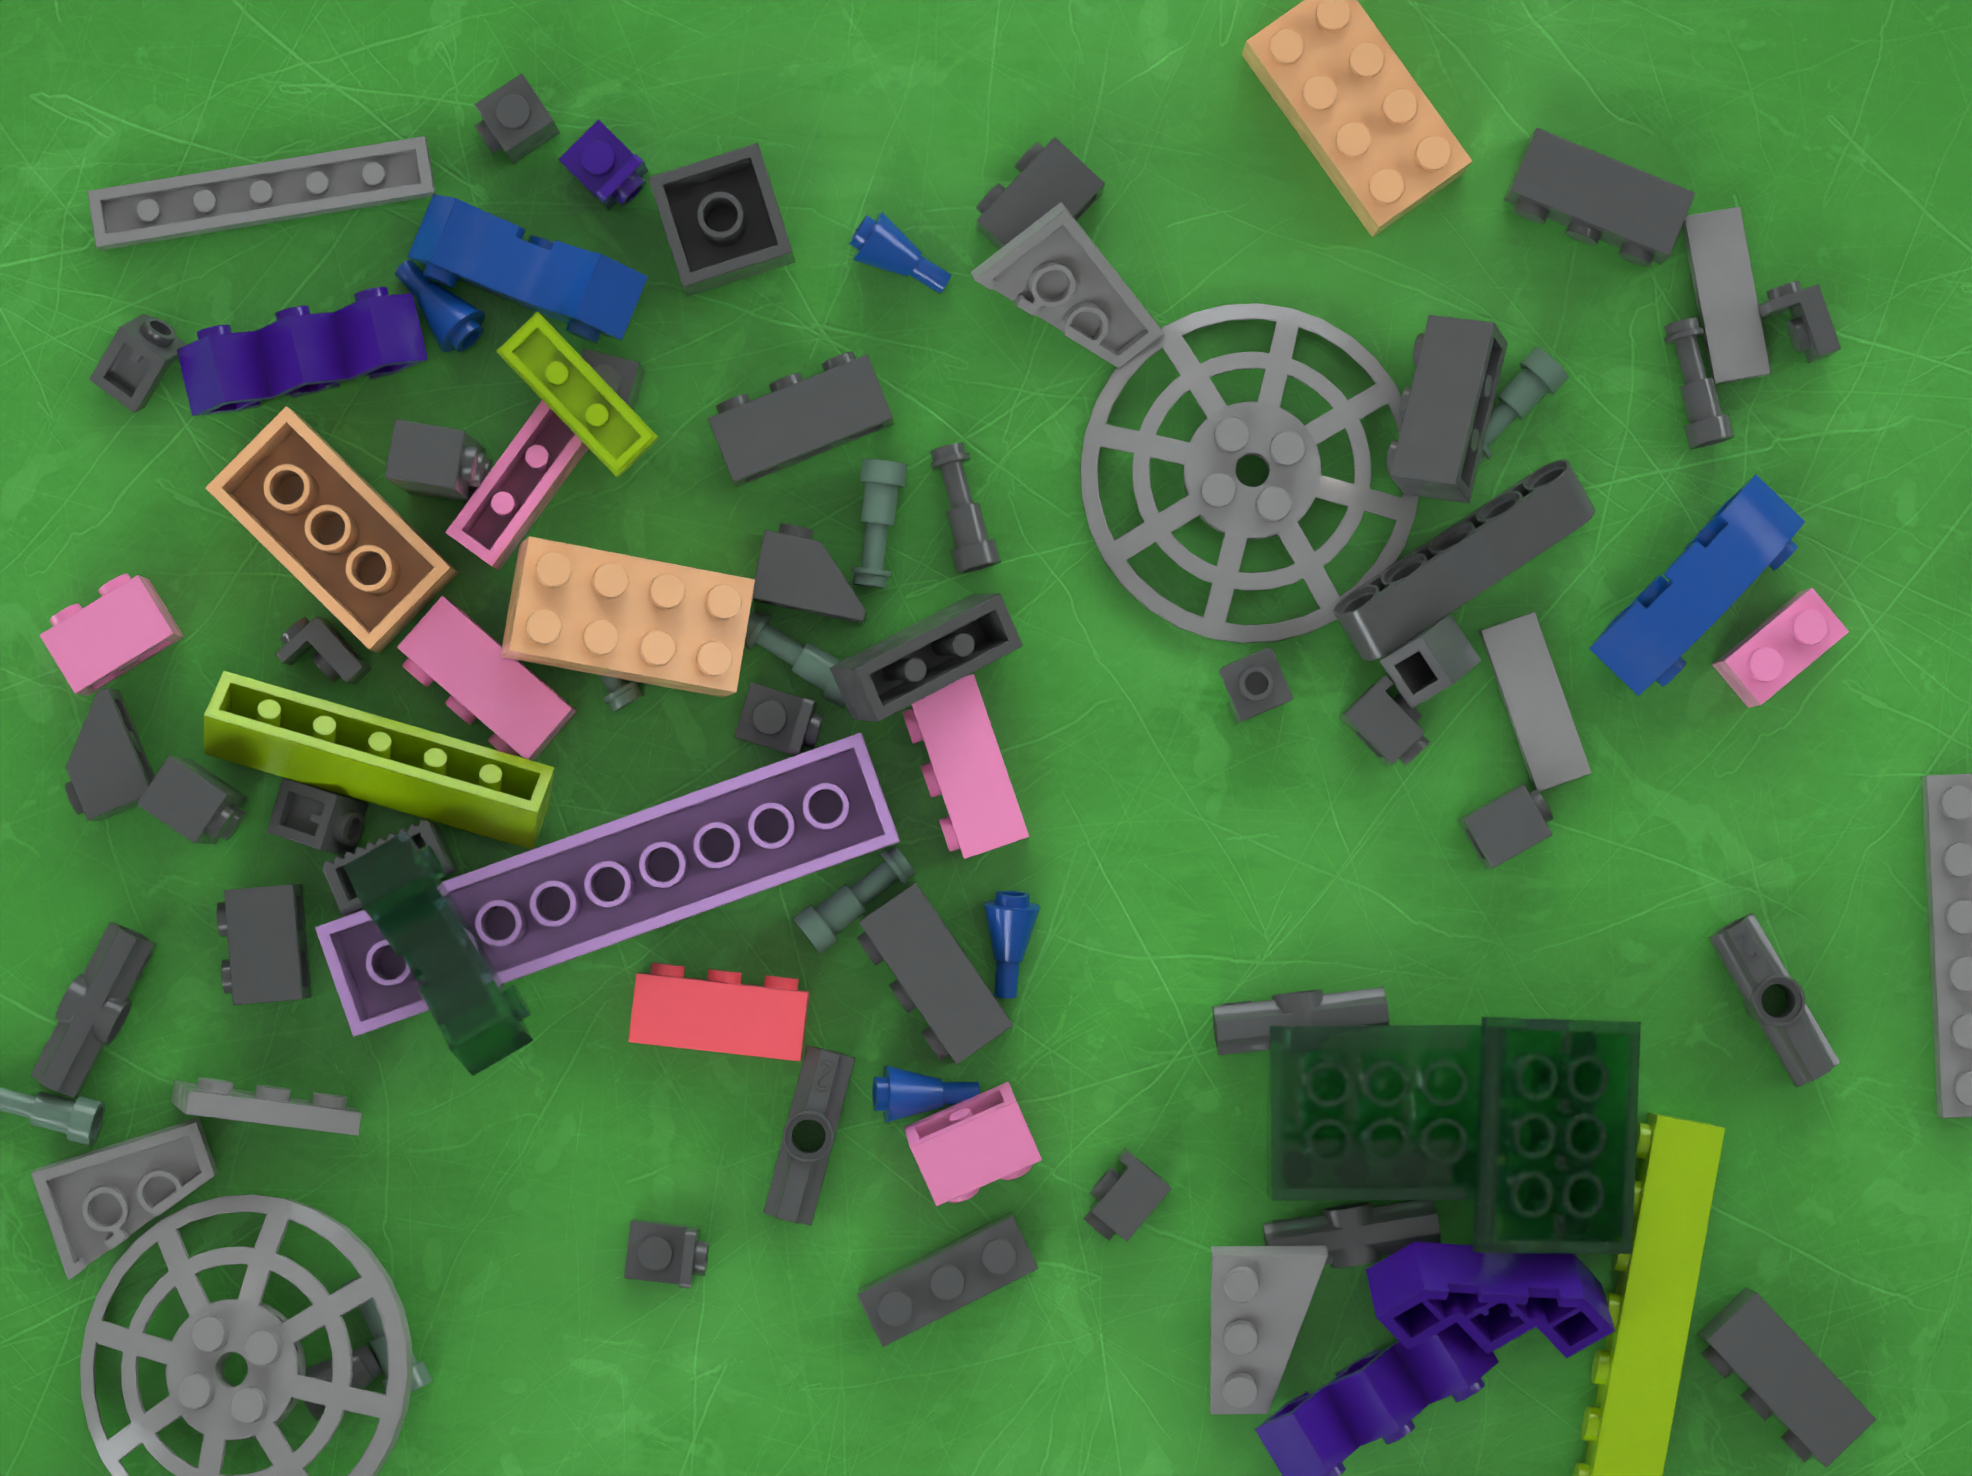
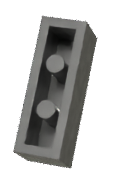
[1504,128,1695,267]
[1387,315,1508,503]
[708,351,894,487]
[385,419,493,503]
[830,594,1023,722]
[856,883,1013,1065]
[857,1211,1038,1347]
[1697,1287,1877,1467]

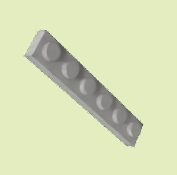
[87,136,437,250]
[1922,774,1972,1118]

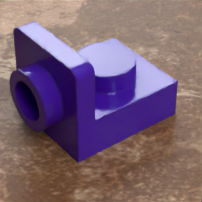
[559,119,648,211]

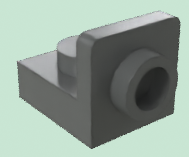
[1759,281,1841,363]
[89,314,187,413]
[275,616,372,684]
[1219,648,1293,724]
[734,682,824,756]
[267,778,368,855]
[624,1219,709,1289]

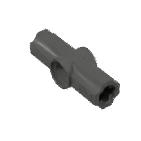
[1708,913,1840,1087]
[31,922,157,1098]
[1212,987,1390,1055]
[763,1045,855,1225]
[1262,1197,1441,1268]

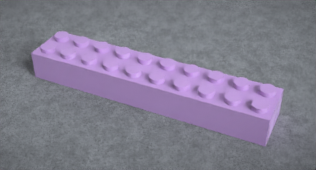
[315,732,901,1037]

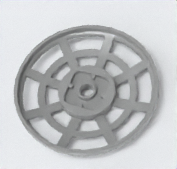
[1080,303,1419,644]
[80,1194,413,1476]

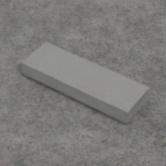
[1682,207,1771,385]
[1479,612,1592,792]

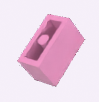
[39,573,184,696]
[1712,588,1849,708]
[904,1081,1042,1206]

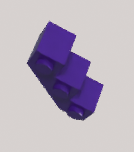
[177,287,428,416]
[1366,1242,1615,1359]
[1255,1322,1499,1476]

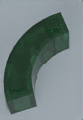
[344,831,533,1076]

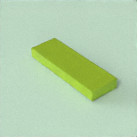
[496,312,659,478]

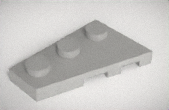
[970,202,1164,368]
[171,1078,362,1136]
[31,1117,218,1280]
[1209,1245,1328,1414]

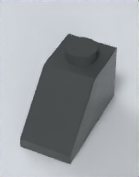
[752,523,867,624]
[65,688,155,821]

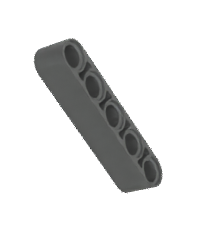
[1333,460,1596,661]

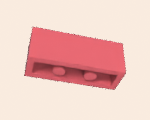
[628,963,810,1061]

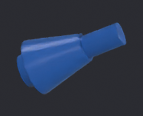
[849,211,952,294]
[395,259,485,352]
[984,890,1040,998]
[872,1065,980,1123]

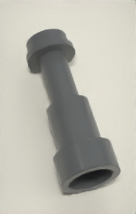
[1664,317,1734,449]
[930,443,1001,574]

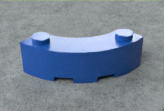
[407,194,648,344]
[1589,474,1805,696]

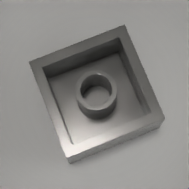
[648,143,796,296]

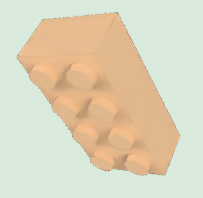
[1242,0,1472,238]
[205,406,459,653]
[500,536,755,698]

